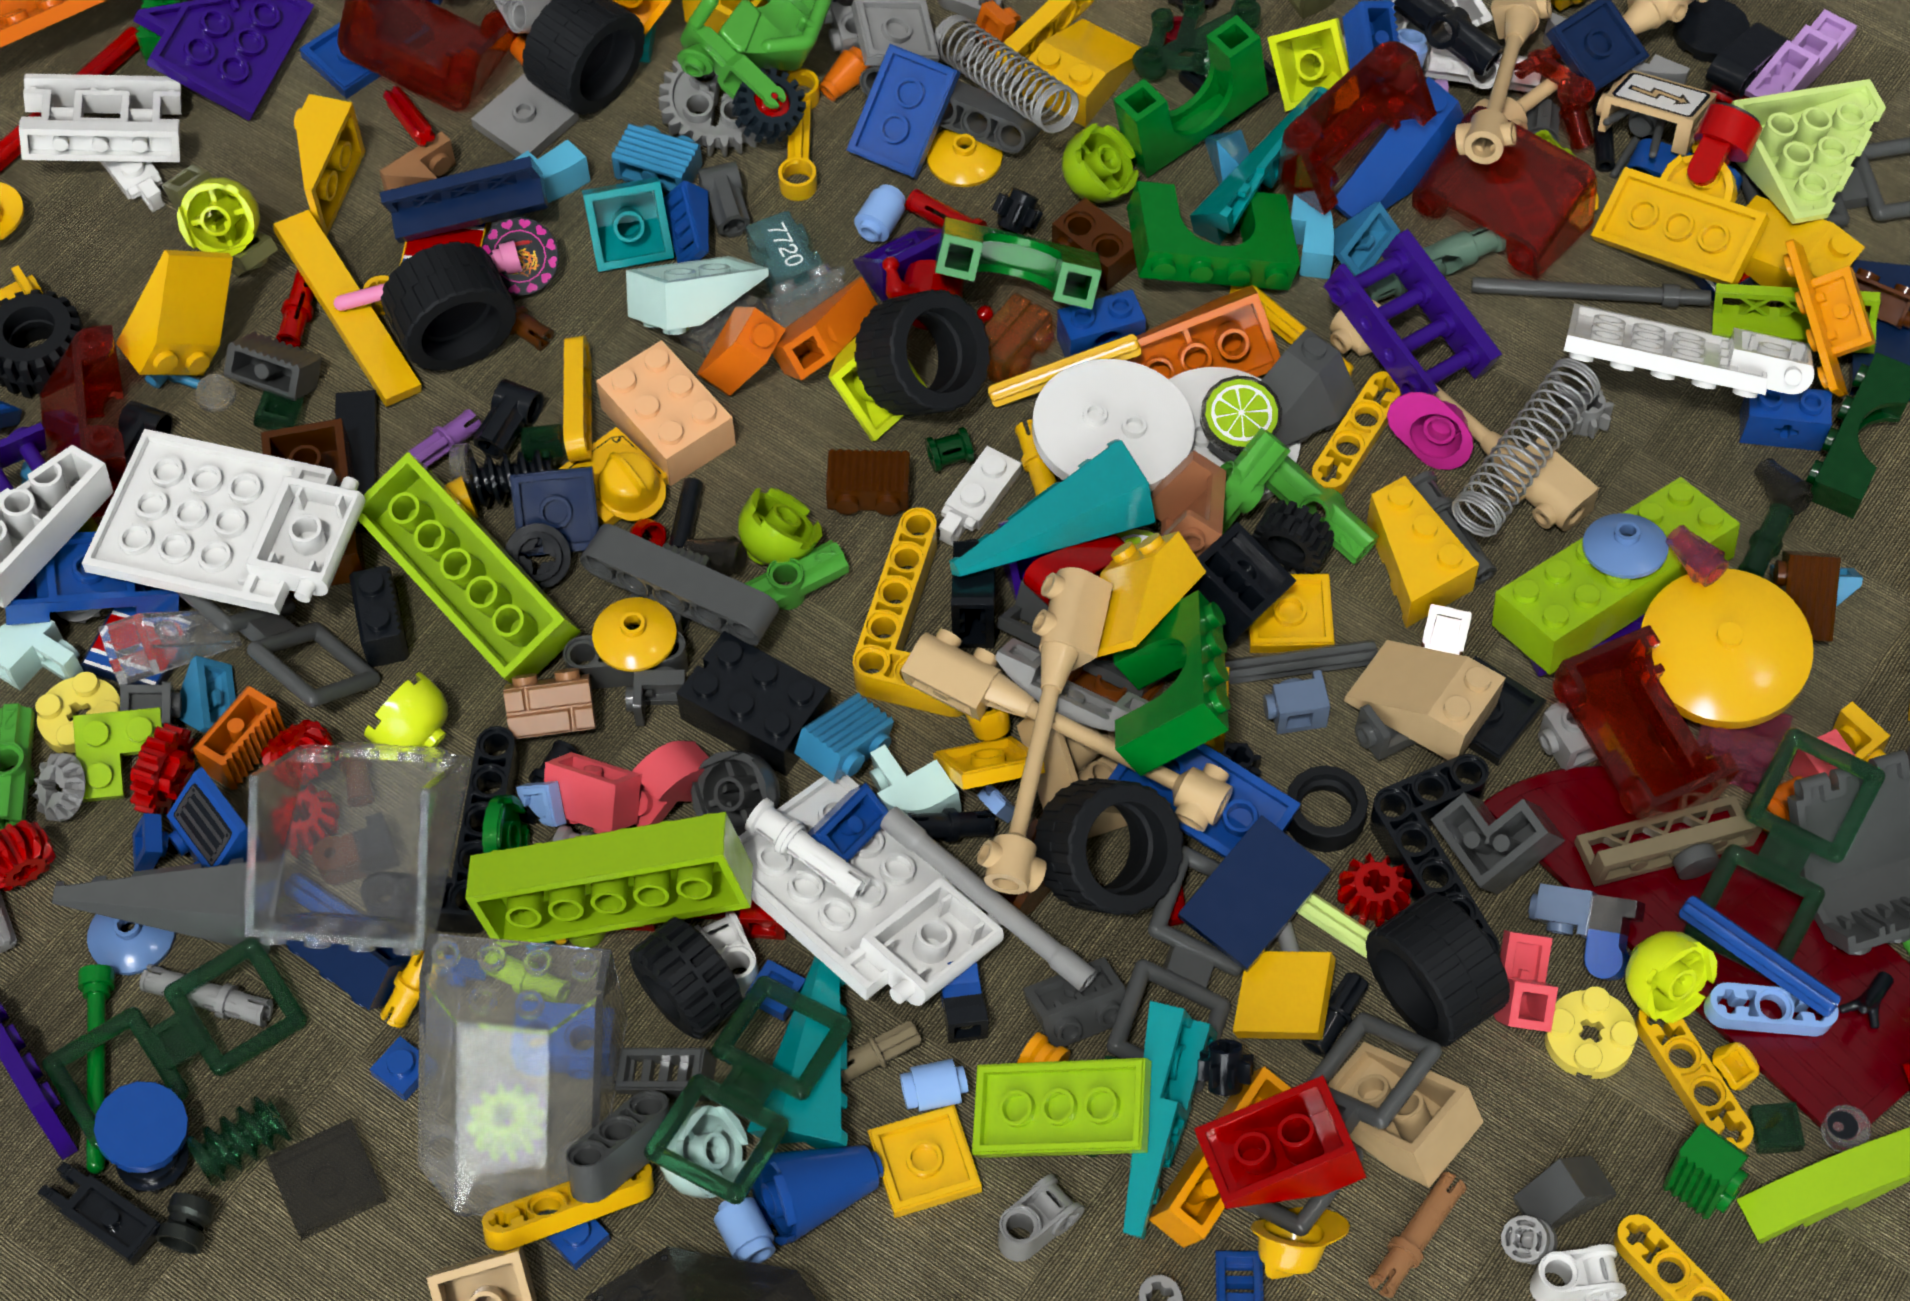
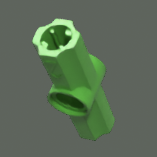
[1220,427,1291,535]
[1264,456,1379,565]
[744,540,849,610]
[0,703,36,830]

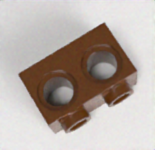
[1052,198,1137,291]

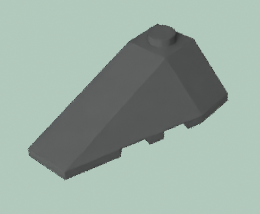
[1207,329,1358,462]

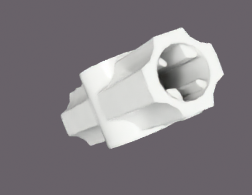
[1423,44,1542,92]

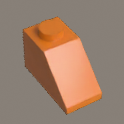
[696,307,786,396]

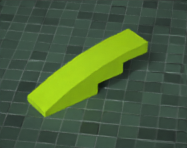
[1736,1127,1910,1244]

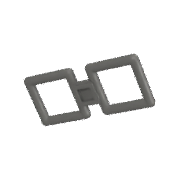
[1737,137,1910,228]
[176,592,381,708]
[1107,846,1243,1093]
[1240,1012,1442,1236]

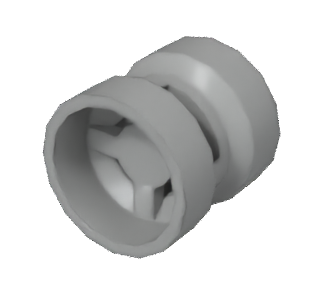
[1501,1215,1558,1265]

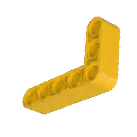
[853,507,964,717]

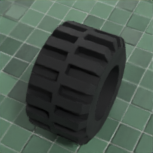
[0,289,91,398]
[629,917,743,1040]

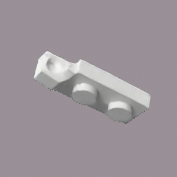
[100,161,166,213]
[938,446,1022,547]

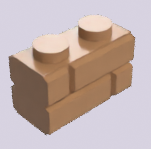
[503,668,596,739]

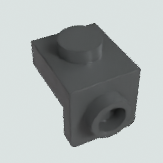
[625,666,687,726]
[120,682,182,725]
[1355,704,1417,761]

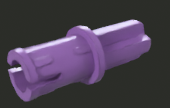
[408,409,481,467]

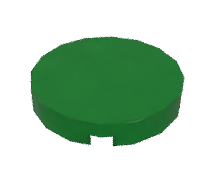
[482,795,530,853]

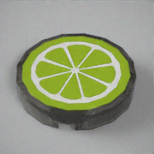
[1200,375,1282,456]

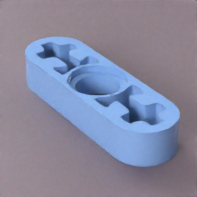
[1703,982,1839,1037]

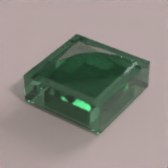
[253,390,304,430]
[521,424,564,461]
[1748,1102,1805,1154]

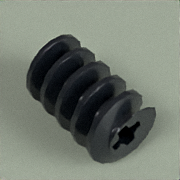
[469,449,554,508]

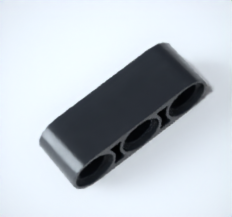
[1705,22,1791,99]

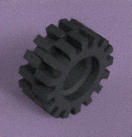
[1252,500,1334,574]

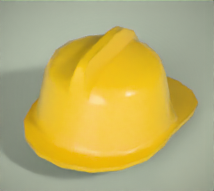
[582,443,666,521]
[1250,1207,1350,1280]

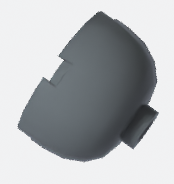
[691,750,781,836]

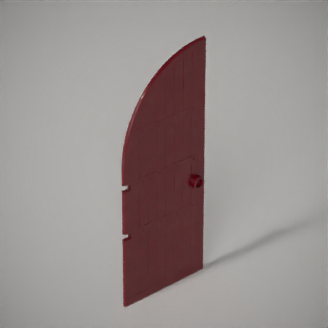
[1484,766,1910,1150]

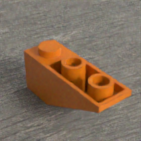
[772,276,878,381]

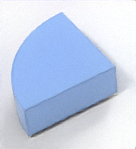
[516,781,566,827]
[977,784,1015,823]

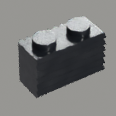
[349,565,409,667]

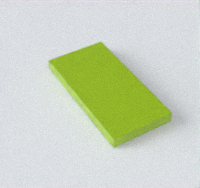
[972,1058,1152,1158]

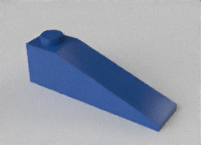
[1329,77,1467,219]

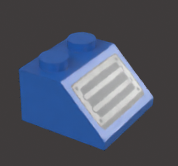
[166,767,262,868]

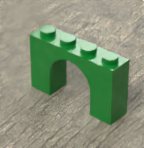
[1113,15,1268,178]
[1127,181,1300,290]
[935,217,1102,310]
[1113,590,1231,776]

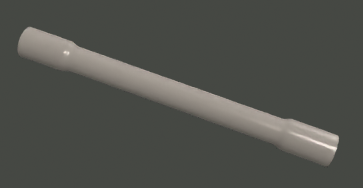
[880,807,1097,992]

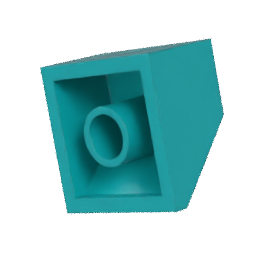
[582,177,675,272]

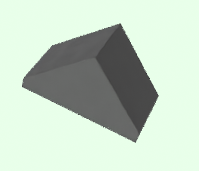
[1513,1155,1617,1229]

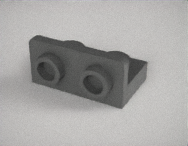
[1023,957,1125,1047]

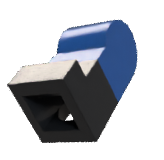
[1584,894,1646,981]
[941,962,988,1043]

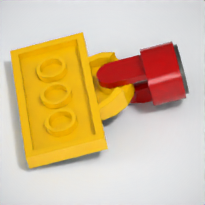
[1591,102,1770,284]

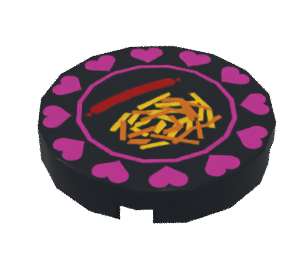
[482,216,559,296]

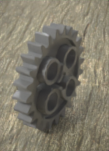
[658,60,769,157]

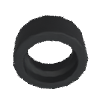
[1287,765,1368,852]

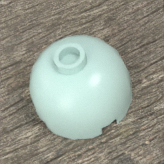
[658,1105,748,1199]

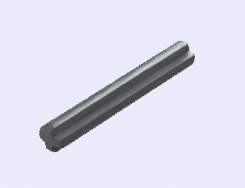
[1225,640,1378,684]

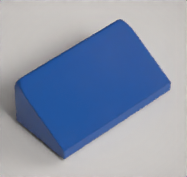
[808,783,889,862]

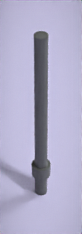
[1471,277,1711,308]

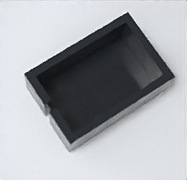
[676,631,832,777]

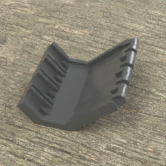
[1787,747,1910,955]

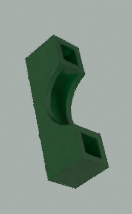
[1806,352,1910,519]

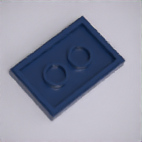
[1178,815,1331,972]

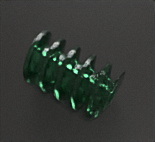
[186,1096,293,1187]

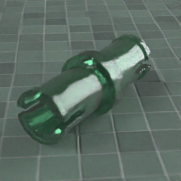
[1737,503,1795,578]

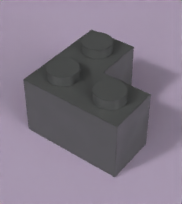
[1430,792,1565,895]

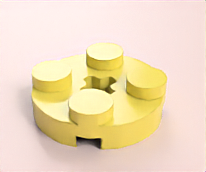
[35,672,120,753]
[1544,987,1638,1079]

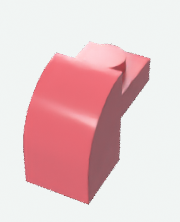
[632,741,709,827]
[1493,930,1558,1032]

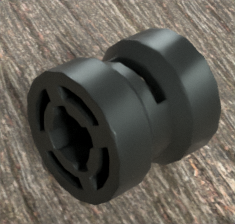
[156,1192,216,1254]

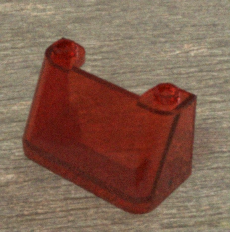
[337,0,518,111]
[1277,41,1437,215]
[1412,106,1598,279]
[40,325,127,517]
[1553,625,1740,819]

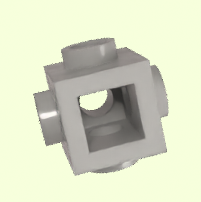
[1538,696,1608,770]

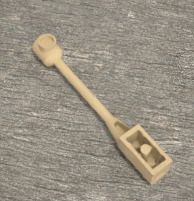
[1455,0,1552,164]
[1470,0,1708,144]
[1330,300,1599,531]
[977,567,1113,894]
[901,629,1233,832]

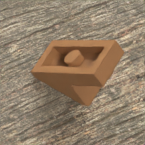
[379,131,456,191]

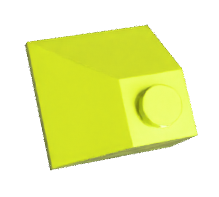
[1267,18,1356,112]
[828,337,926,441]

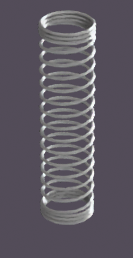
[934,14,1079,134]
[1451,358,1601,537]

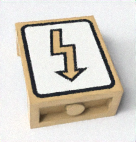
[1596,70,1717,156]

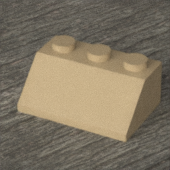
[1017,717,1127,839]

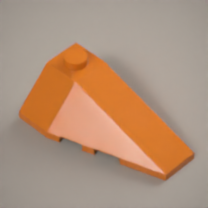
[1128,285,1281,379]

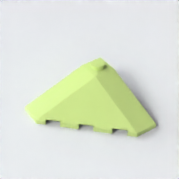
[1731,79,1886,224]

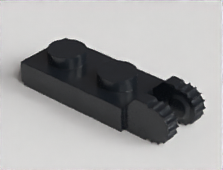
[37,1162,161,1266]

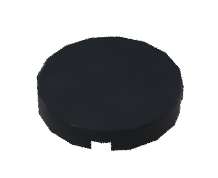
[1673,0,1750,62]

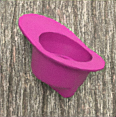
[1387,392,1474,470]

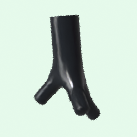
[1839,972,1894,1029]

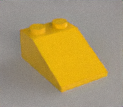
[1022,19,1146,127]
[294,94,365,237]
[1744,195,1865,304]
[116,250,233,376]
[1097,531,1206,658]

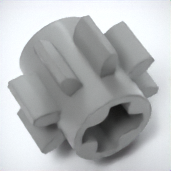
[1562,387,1614,439]

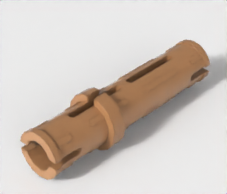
[1368,1172,1467,1298]

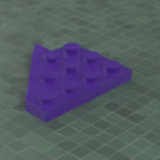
[133,0,314,121]

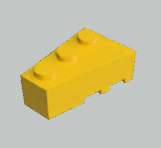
[1367,476,1479,628]

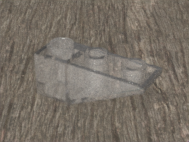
[98,609,242,686]

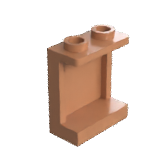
[1151,450,1227,557]

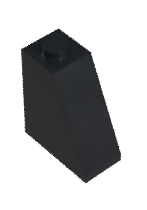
[951,539,995,648]

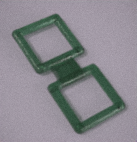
[1684,728,1885,979]
[43,937,308,1149]
[644,976,852,1205]

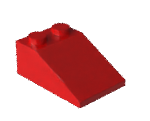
[1194,1075,1367,1209]

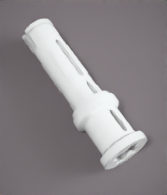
[745,798,870,900]

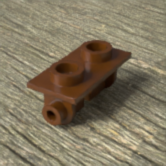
[1855,268,1910,329]

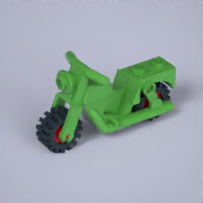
[677,0,838,144]

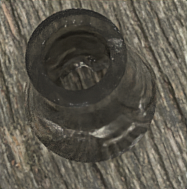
[1754,458,1813,516]
[683,536,747,577]

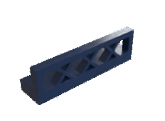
[380,156,549,243]

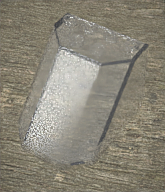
[245,741,471,956]
[418,933,628,1217]

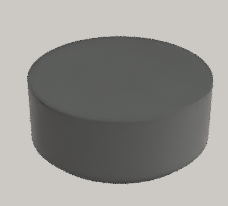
[1672,843,1720,880]

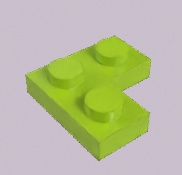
[73,707,163,802]

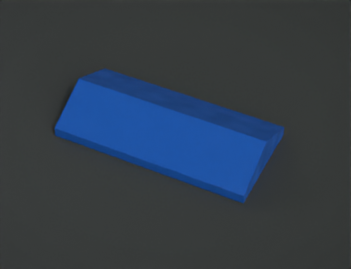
[1108,744,1301,858]

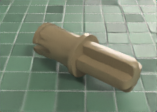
[841,1021,922,1084]

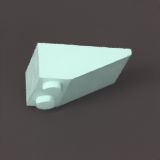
[626,256,769,335]

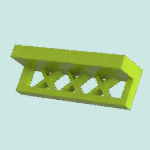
[1711,283,1881,354]

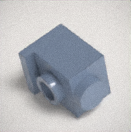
[1263,670,1330,735]
[1529,883,1598,939]

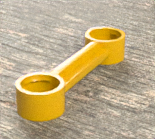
[778,68,820,201]

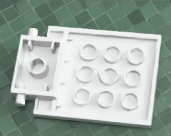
[1564,303,1814,398]
[82,429,366,615]
[738,775,1004,1006]

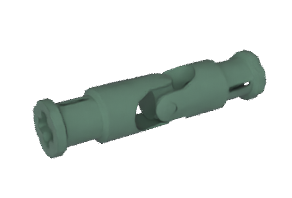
[1364,219,1507,302]

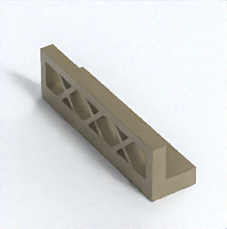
[1574,795,1765,887]

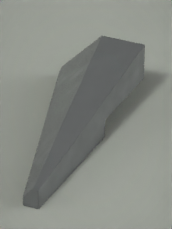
[52,853,284,954]

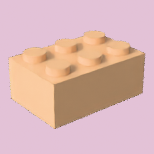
[596,340,736,486]

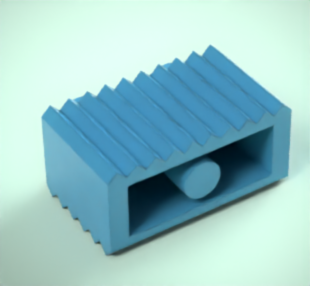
[611,124,703,194]
[794,693,894,784]

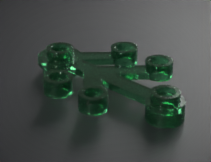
[1132,0,1261,80]

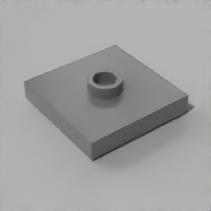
[851,0,940,66]
[471,74,579,158]

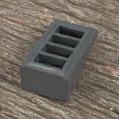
[614,1048,716,1101]

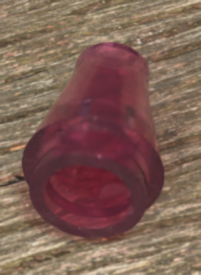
[1665,525,1729,587]

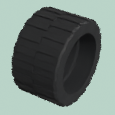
[522,0,645,115]
[381,242,517,371]
[854,290,991,417]
[1034,778,1184,915]
[1366,893,1510,1046]

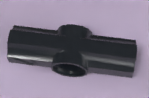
[1393,0,1504,76]

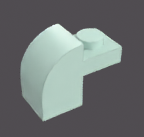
[0,619,84,691]
[869,744,962,814]

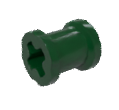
[925,427,974,473]

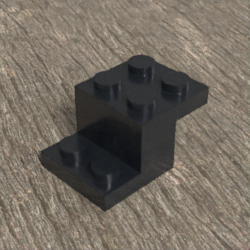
[1182,521,1296,649]

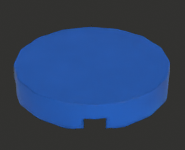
[94,1081,189,1173]

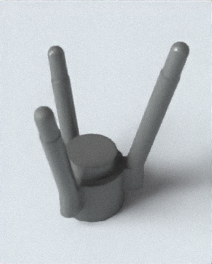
[1603,108,1667,178]

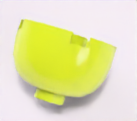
[177,177,260,256]
[364,672,448,757]
[1625,931,1718,1023]

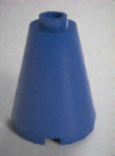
[750,1145,884,1246]

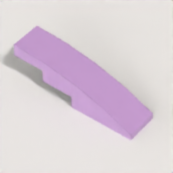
[1744,9,1857,98]

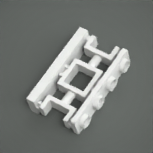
[19,74,182,162]

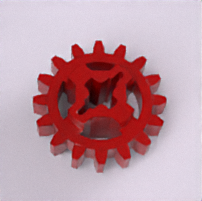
[130,723,195,817]

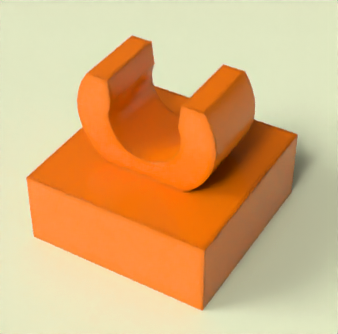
[976,0,1021,55]

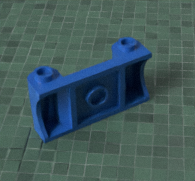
[5,531,179,625]

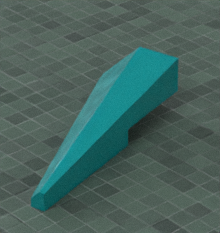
[1190,87,1329,245]
[949,439,1156,577]
[747,956,848,1149]
[1123,1001,1218,1240]

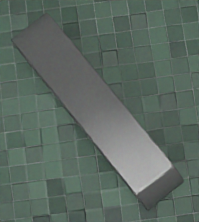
[860,65,1040,154]
[580,524,779,646]

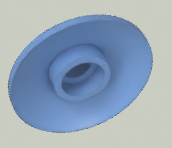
[1582,513,1669,579]
[87,914,176,975]

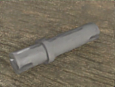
[139,964,274,1028]

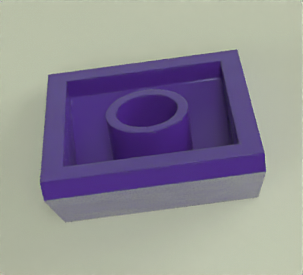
[853,227,942,302]

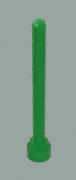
[78,964,115,1174]

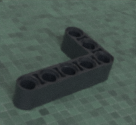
[361,726,520,934]
[1369,754,1500,955]

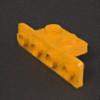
[1783,239,1876,397]

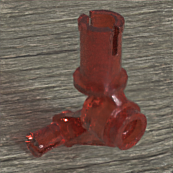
[1514,44,1595,150]

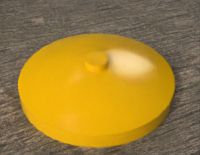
[1638,568,1814,729]

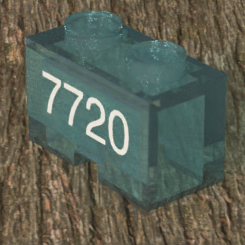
[745,210,824,306]

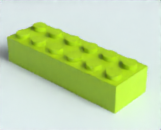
[358,452,581,684]
[1492,477,1741,675]
[465,812,753,950]

